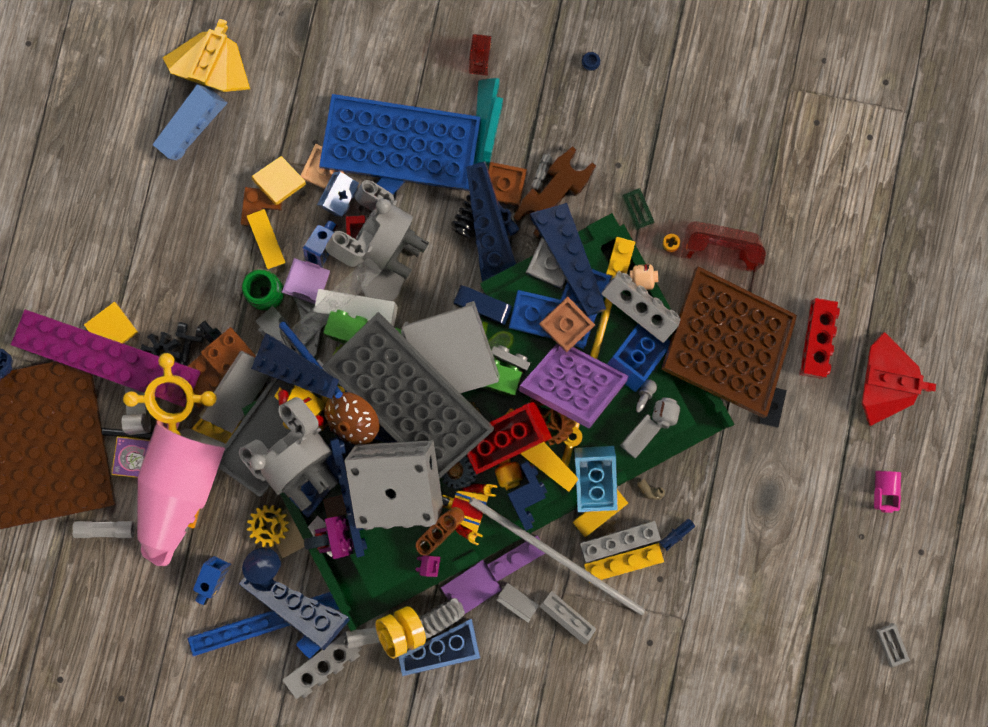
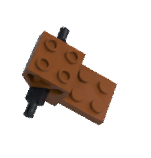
[188,320,256,408]

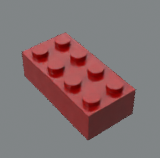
[467,402,552,474]

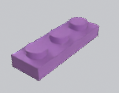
[487,535,545,581]

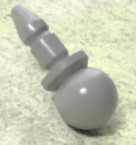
[636,379,657,412]

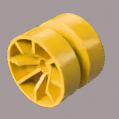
[375,606,426,659]

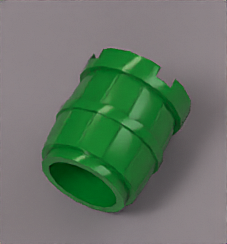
[242,269,284,311]

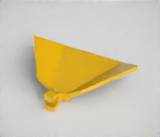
[163,19,250,92]

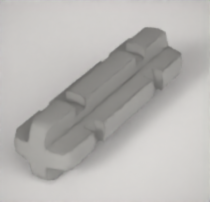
[531,154,552,191]

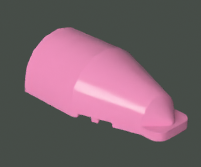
[137,421,225,566]

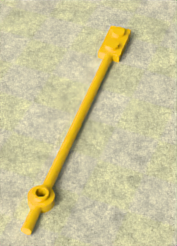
[562,237,635,466]

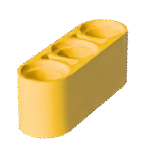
[573,489,628,537]

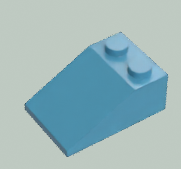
[574,446,618,512]

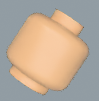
[630,264,658,290]

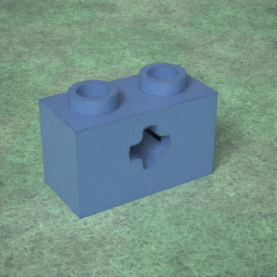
[317,172,359,217]

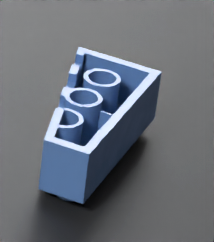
[153,84,228,160]
[399,619,480,676]

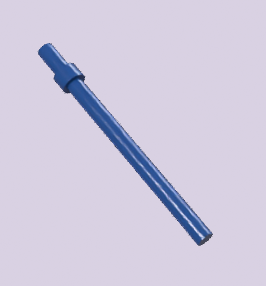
[279,322,343,398]

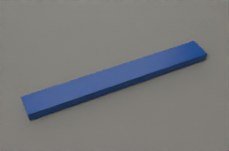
[188,592,339,656]

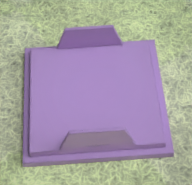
[282,258,330,304]

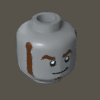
[652,398,680,429]

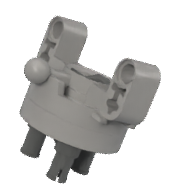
[326,180,429,280]
[239,397,339,511]

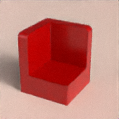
[346,215,367,239]

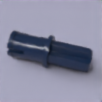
[659,519,695,551]

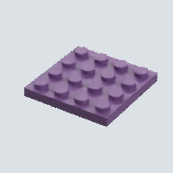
[519,344,628,428]

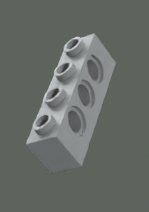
[602,271,680,343]
[579,521,661,562]
[283,630,362,699]

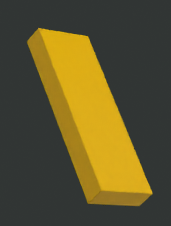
[247,209,286,269]

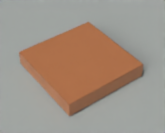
[539,297,595,353]

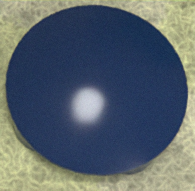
[242,547,282,586]

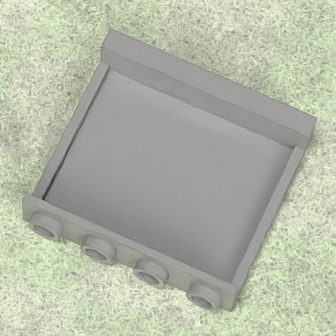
[401,301,500,393]

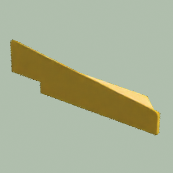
[505,408,578,492]

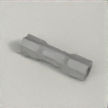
[72,521,135,538]
[343,627,380,649]

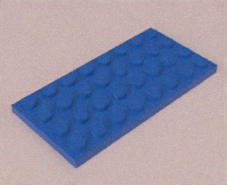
[319,94,481,191]

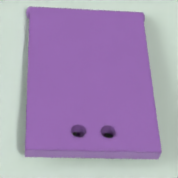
[441,560,502,614]

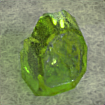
[488,331,514,360]

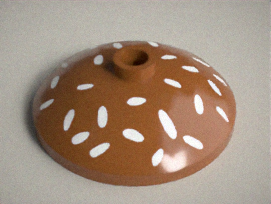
[324,392,379,445]

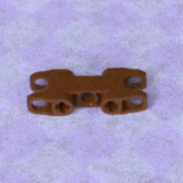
[513,146,596,238]

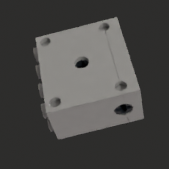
[345,440,443,530]

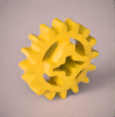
[247,505,290,547]

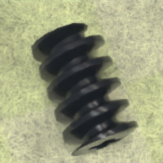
[451,195,474,238]

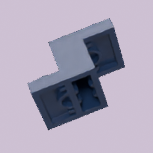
[507,461,547,531]

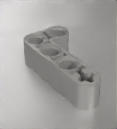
[122,386,151,435]

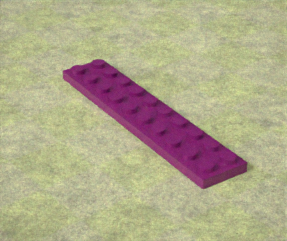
[10,309,201,407]

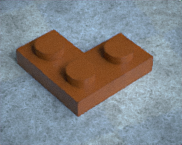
[241,187,283,226]

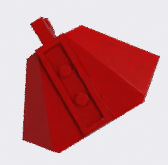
[862,332,936,426]

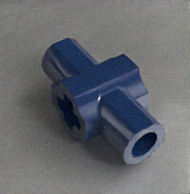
[498,202,519,237]

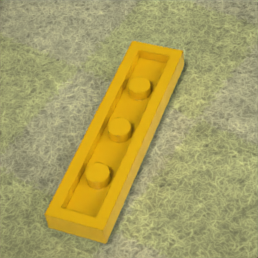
[584,543,664,583]

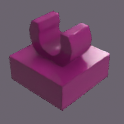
[415,555,440,577]

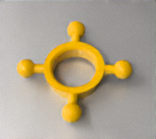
[123,353,217,435]

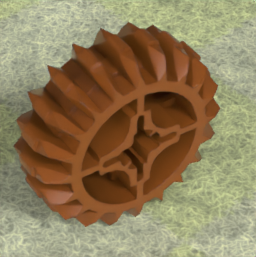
[527,398,576,446]

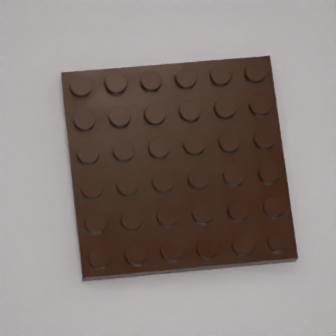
[661,266,797,418]

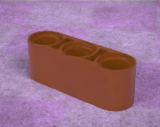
[416,507,465,556]

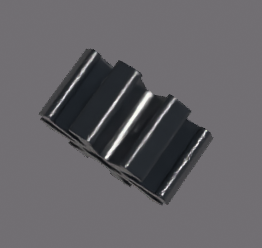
[140,332,182,360]

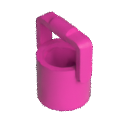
[874,471,901,513]

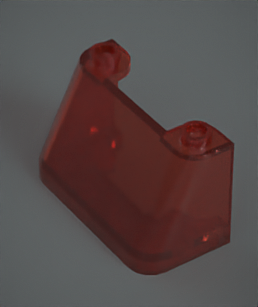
[681,221,766,272]

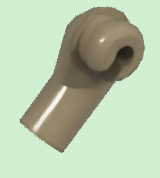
[637,479,665,500]

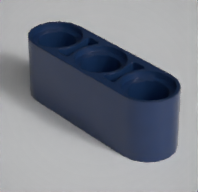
[453,285,513,325]

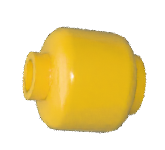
[495,459,524,490]

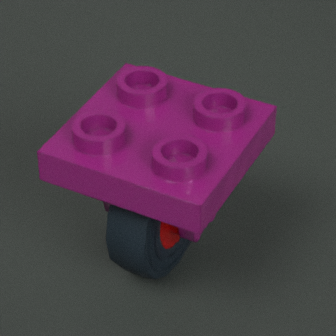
[304,515,354,559]

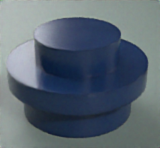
[582,52,600,71]

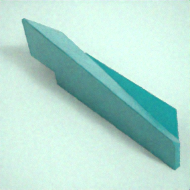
[474,78,503,168]

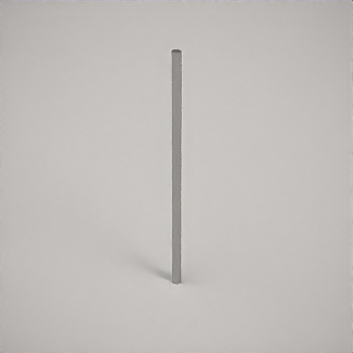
[469,497,645,615]

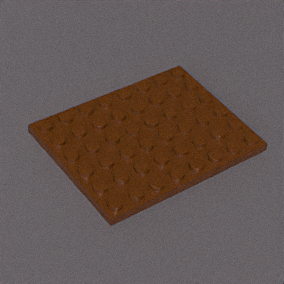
[0,361,116,529]

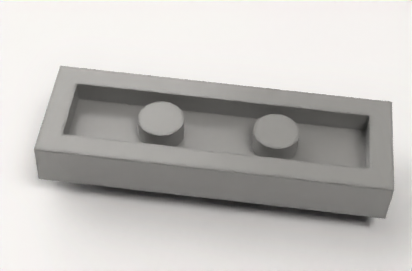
[539,591,596,645]

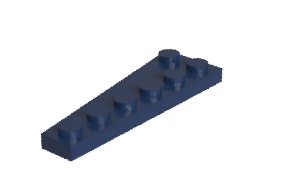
[466,161,517,282]
[530,203,606,316]
[330,437,367,557]

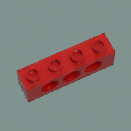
[799,298,840,379]

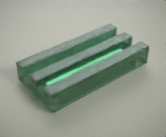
[622,188,655,230]

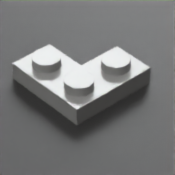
[491,345,530,374]

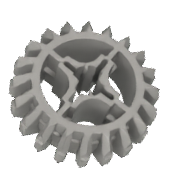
[419,598,465,639]

